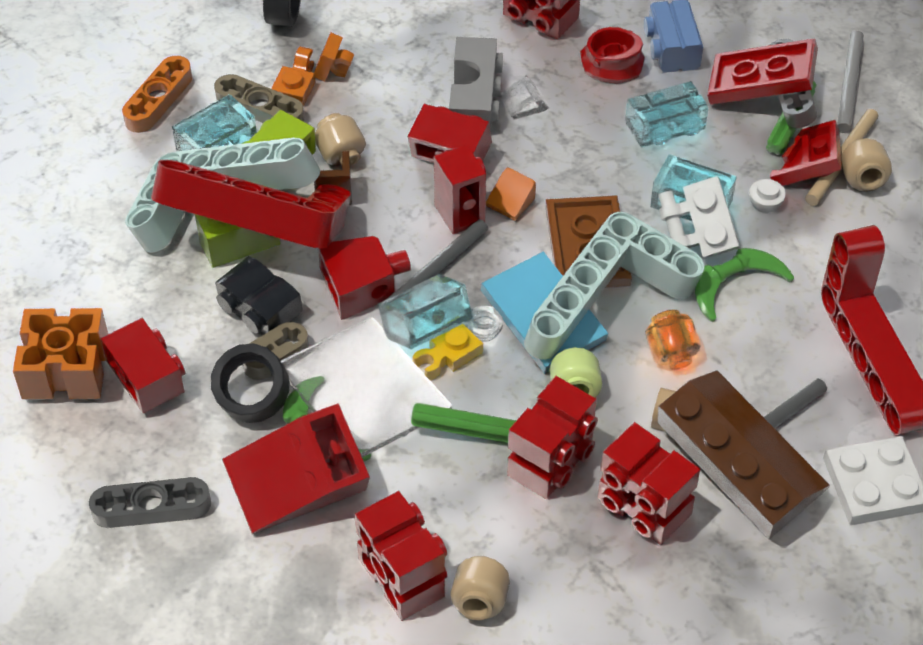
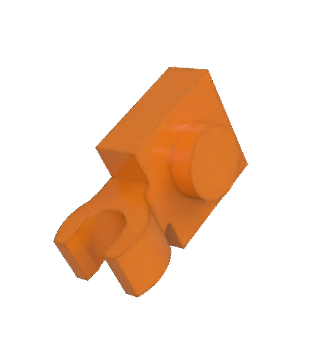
[271,46,315,106]

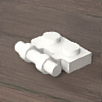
[658,176,740,259]

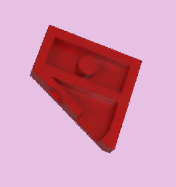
[770,120,841,186]

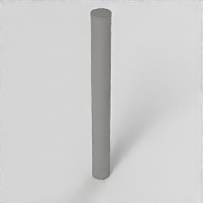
[837,31,864,133]

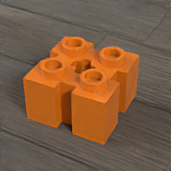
[13,308,108,399]

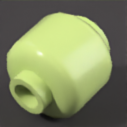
[549,347,603,398]

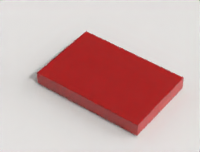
[707,39,818,105]

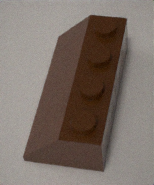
[658,370,830,539]

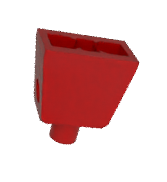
[318,236,411,320]

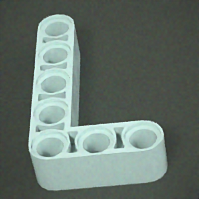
[125,138,320,253]
[524,212,705,360]

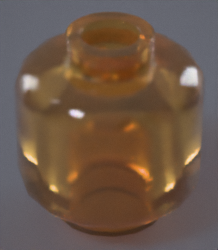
[645,309,701,370]

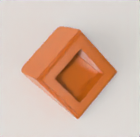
[486,167,536,221]

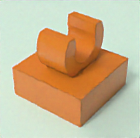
[314,32,354,82]

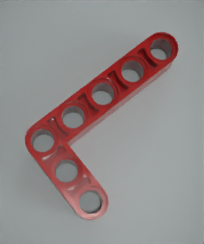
[151,160,351,249]
[821,225,923,435]

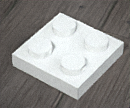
[823,436,923,525]

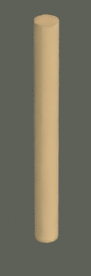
[805,109,879,206]

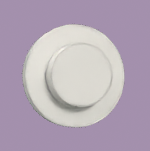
[749,179,786,213]

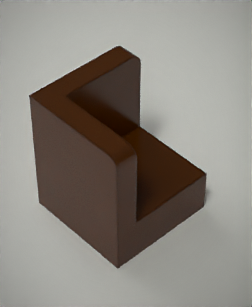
[314,151,352,205]

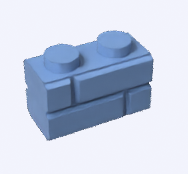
[644,0,703,73]

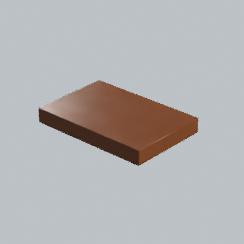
[545,195,632,288]

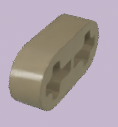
[242,322,309,380]

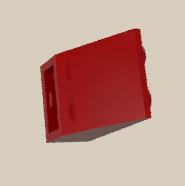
[222,403,370,535]

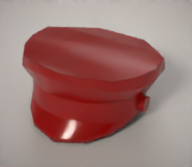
[580,27,645,84]

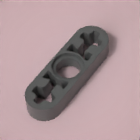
[89,477,211,528]

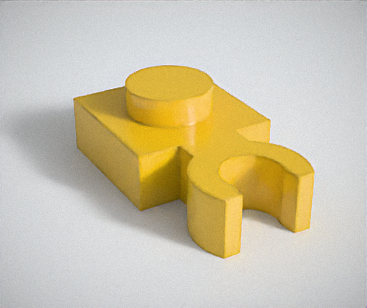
[412,320,483,381]

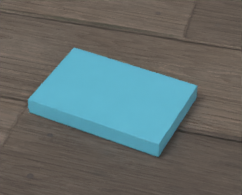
[480,251,608,374]

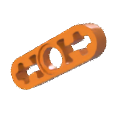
[122,56,192,133]

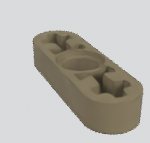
[214,74,304,123]

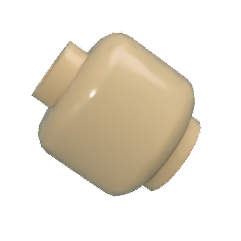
[315,113,366,166]
[841,138,892,192]
[450,556,510,620]

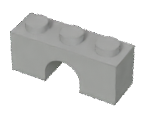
[449,37,503,131]

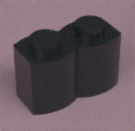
[215,256,303,335]

